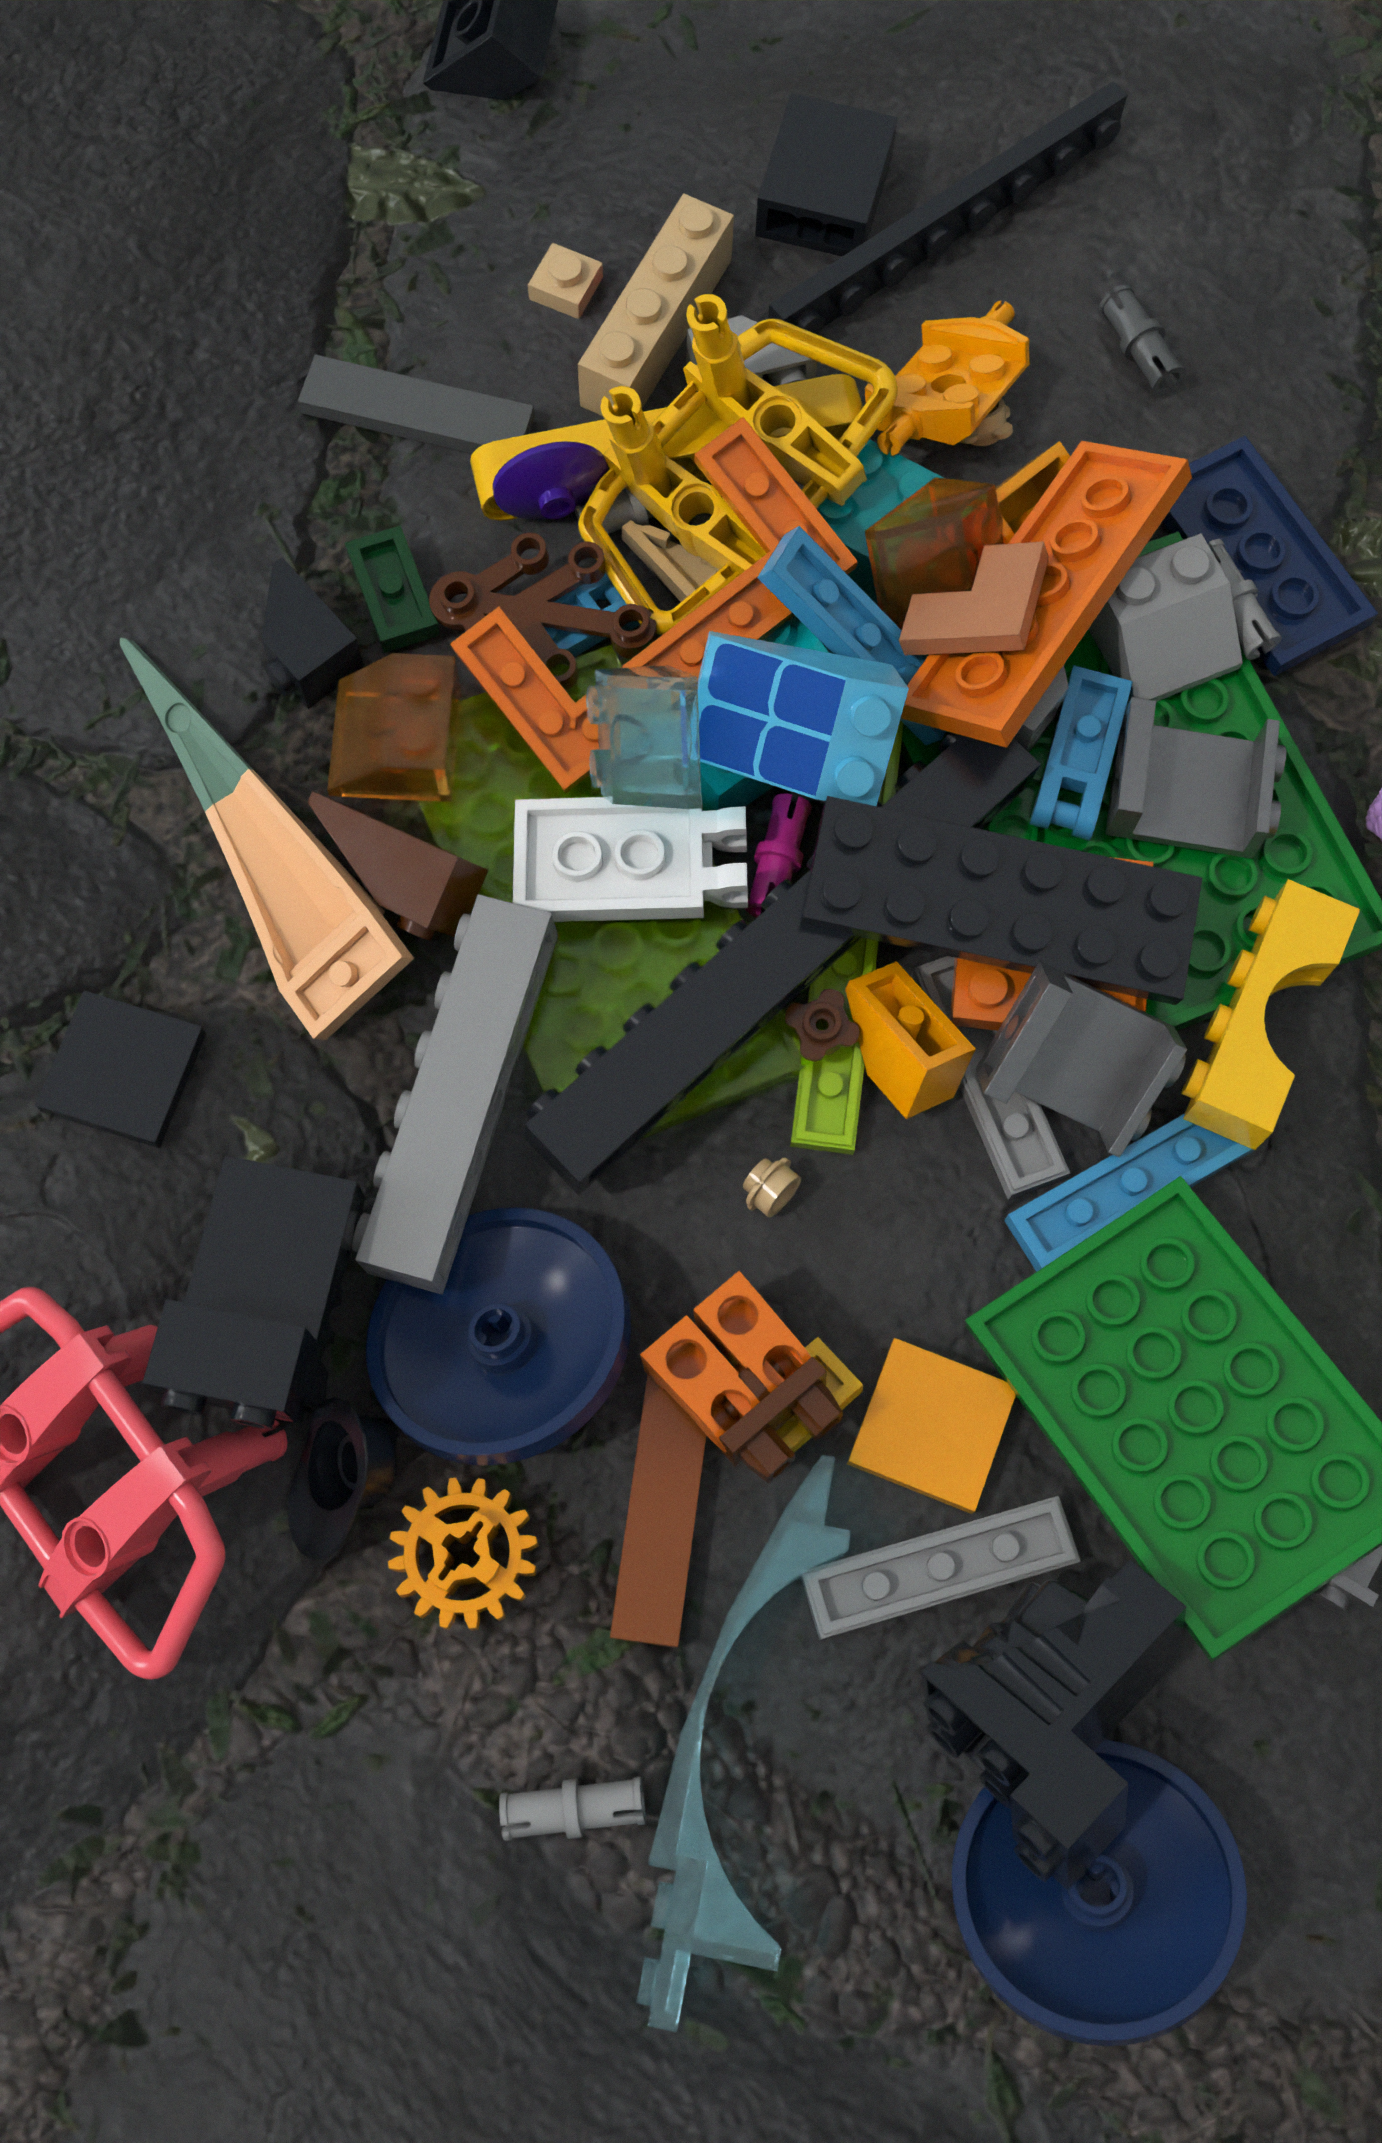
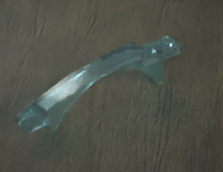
[637,1455,851,2032]

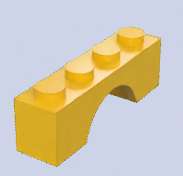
[1181,879,1360,1150]

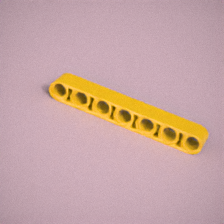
[470,374,863,521]

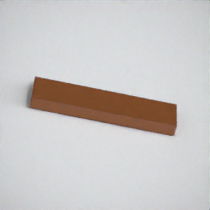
[610,1374,706,1648]

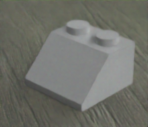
[1089,533,1243,702]

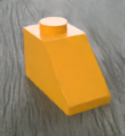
[845,961,976,1119]

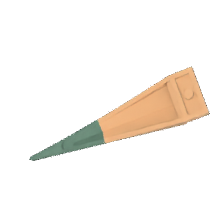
[120,638,414,1040]

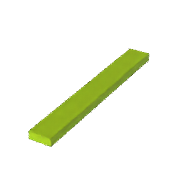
[790,720,904,1155]

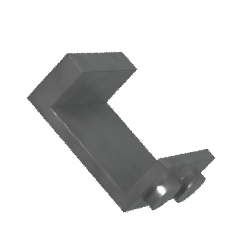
[1105,697,1286,859]
[976,961,1188,1158]

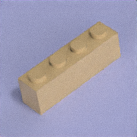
[578,193,734,416]

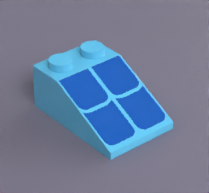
[681,631,909,806]

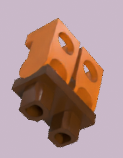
[640,1271,843,1484]

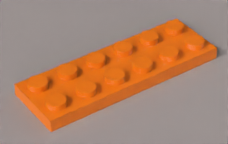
[901,441,1192,748]

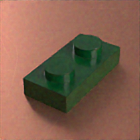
[345,525,440,653]

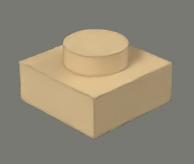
[528,243,603,319]

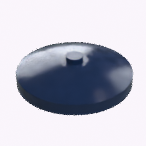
[366,1207,631,1465]
[952,1740,1247,2046]

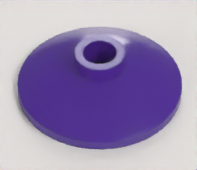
[492,441,609,520]

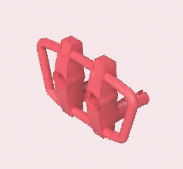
[0,1287,288,1680]

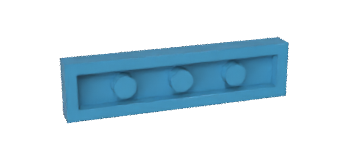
[757,526,946,745]
[1004,1114,1254,1272]

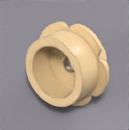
[743,1157,801,1218]

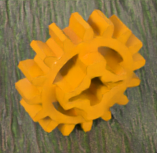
[388,1477,538,1631]

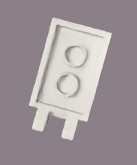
[513,794,748,922]

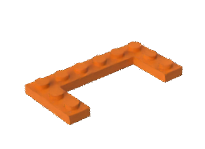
[450,417,858,793]

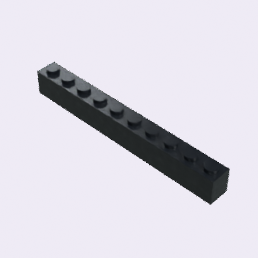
[525,732,1040,1196]

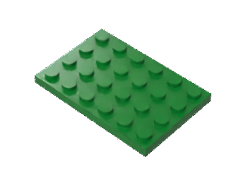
[965,1176,1382,1663]

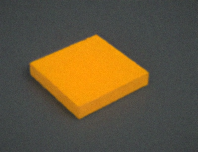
[847,1338,1016,1514]

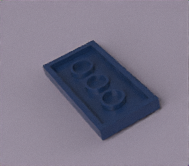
[1162,436,1378,676]

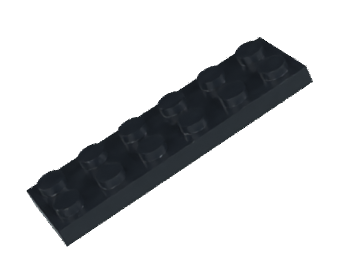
[800,796,1202,1005]

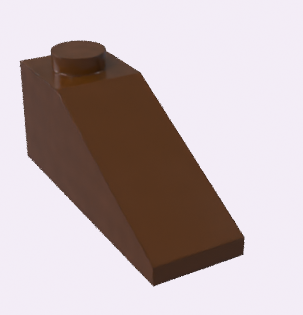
[307,791,489,941]

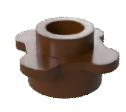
[785,989,859,1062]

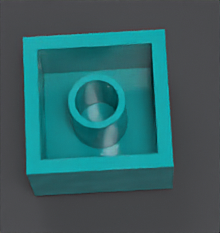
[817,439,955,609]

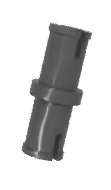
[1100,284,1186,395]

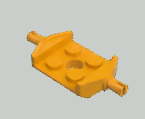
[865,301,1030,456]

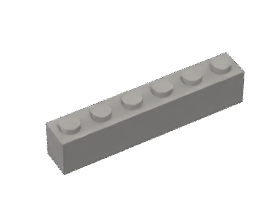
[352,894,558,1295]

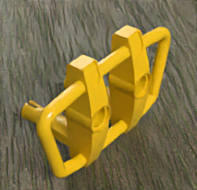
[578,294,898,635]

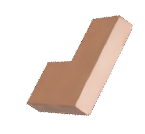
[899,541,1049,655]

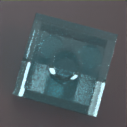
[586,665,702,809]

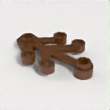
[429,532,658,690]

